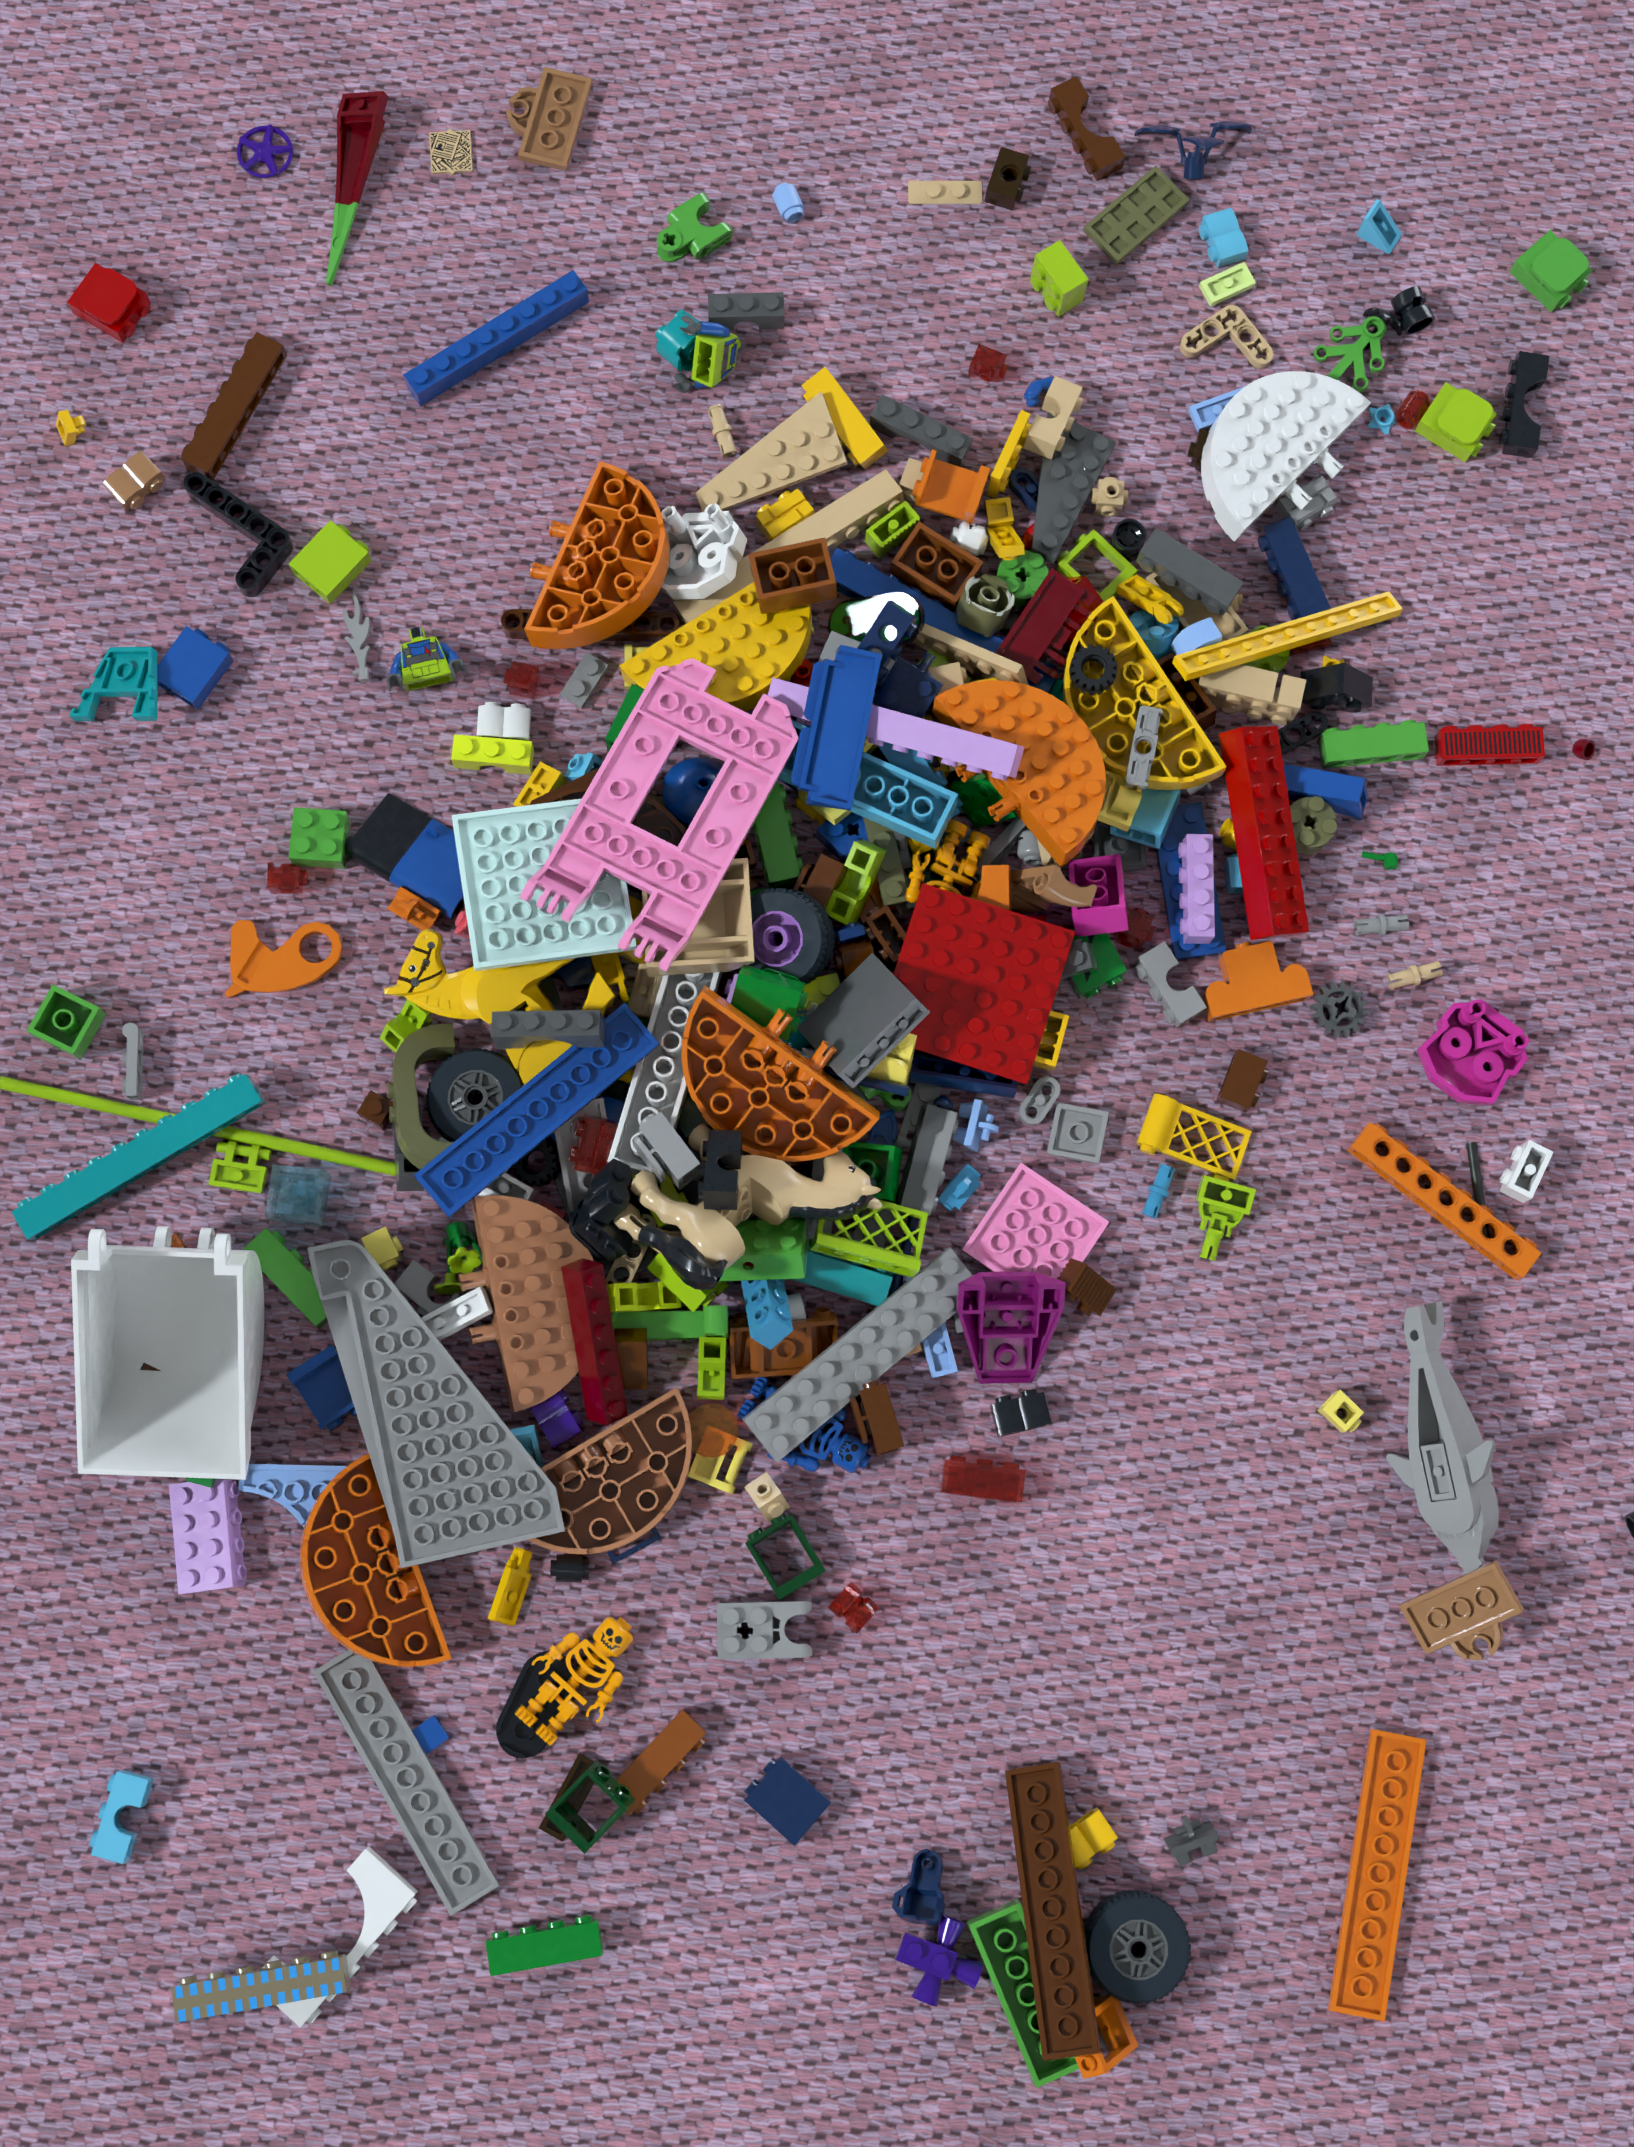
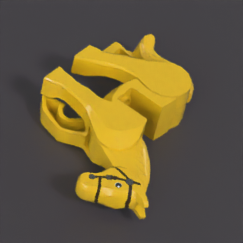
[384,929,634,1085]

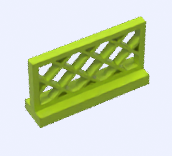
[810,1199,928,1278]

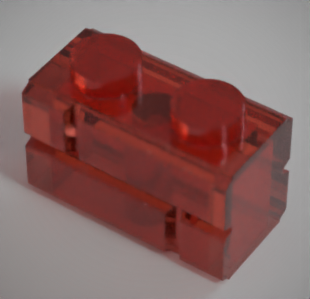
[569,1114,618,1174]

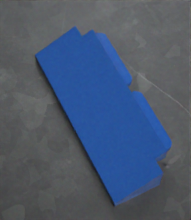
[791,645,882,810]

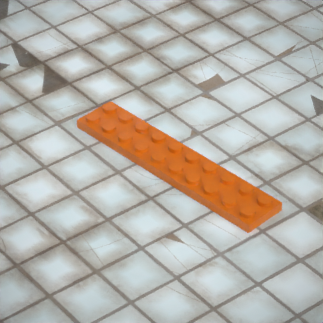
[1328,1728,1426,2022]

